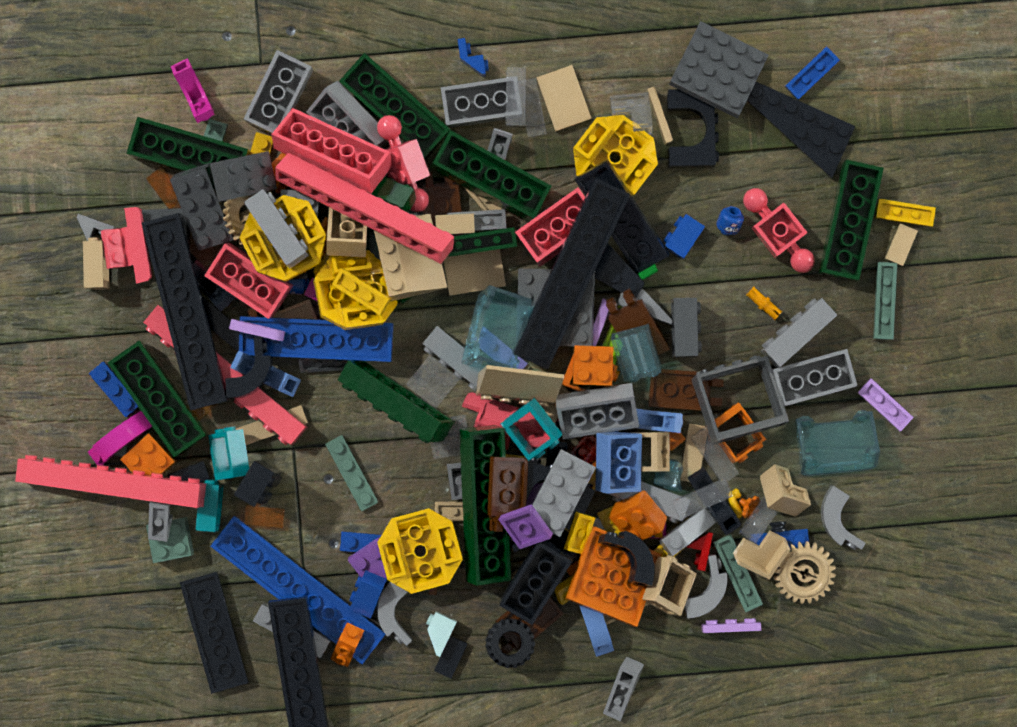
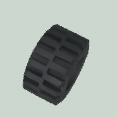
[485,618,535,668]

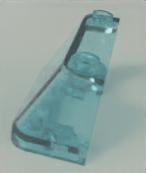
[462,285,533,369]
[795,410,880,476]

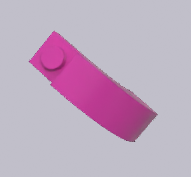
[170,58,215,123]
[88,411,152,465]

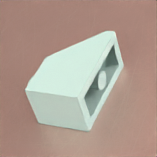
[426,611,457,657]

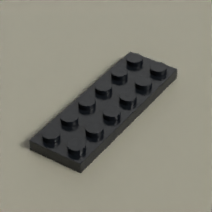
[575,159,670,274]
[180,571,249,694]

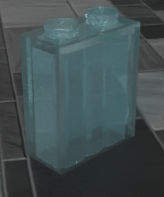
[611,324,662,382]

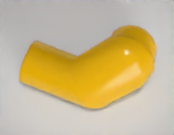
[728,488,743,518]

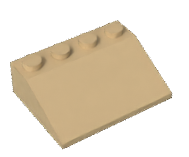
[374,214,447,301]
[476,365,564,407]

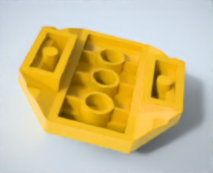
[573,115,658,196]
[240,195,327,282]
[313,250,398,330]
[377,508,463,594]

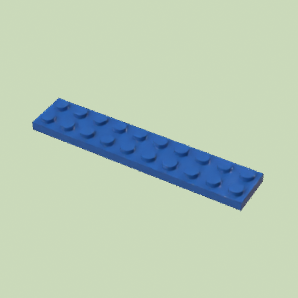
[210,516,385,664]

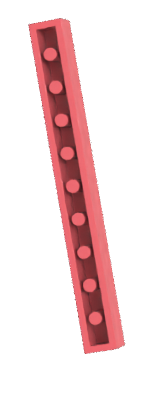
[275,153,454,264]
[143,305,308,445]
[15,455,206,508]

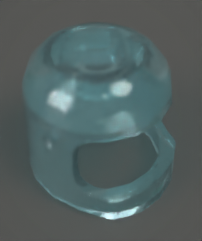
[653,459,683,492]

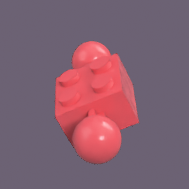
[377,115,430,212]
[743,188,815,273]

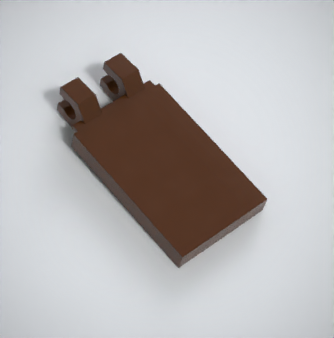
[421,172,464,236]
[606,288,670,366]
[649,368,724,411]
[488,457,528,532]
[487,597,564,654]

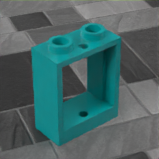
[501,397,563,461]
[208,426,249,480]
[196,480,224,532]

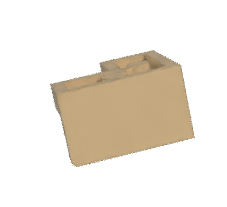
[760,464,811,516]
[733,530,790,580]

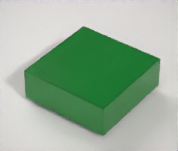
[638,264,658,281]

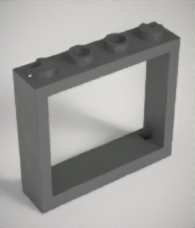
[691,356,789,445]

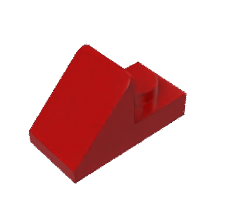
[686,532,713,571]

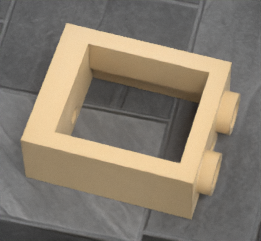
[83,237,110,290]
[641,432,670,472]
[642,555,697,616]

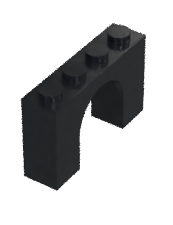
[667,89,719,168]
[525,457,595,530]

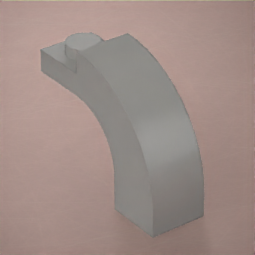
[821,486,866,550]
[684,554,727,619]
[378,582,413,646]

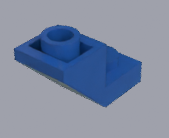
[458,38,489,77]

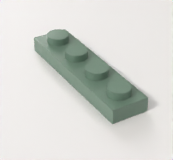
[873,262,897,340]
[325,435,378,512]
[713,534,763,612]

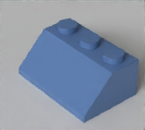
[596,432,642,494]

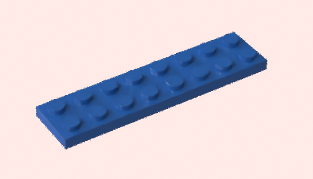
[239,316,393,362]

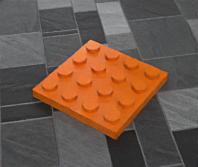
[565,526,662,627]

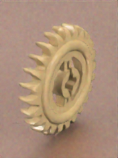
[223,194,255,245]
[773,541,836,604]

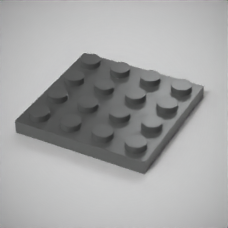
[669,21,769,119]
[516,269,595,347]

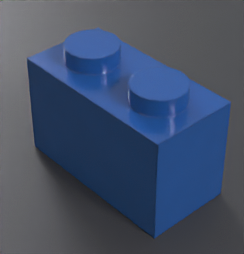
[663,214,705,260]
[349,570,387,619]

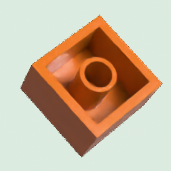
[573,345,613,386]
[120,433,178,475]
[609,490,667,540]

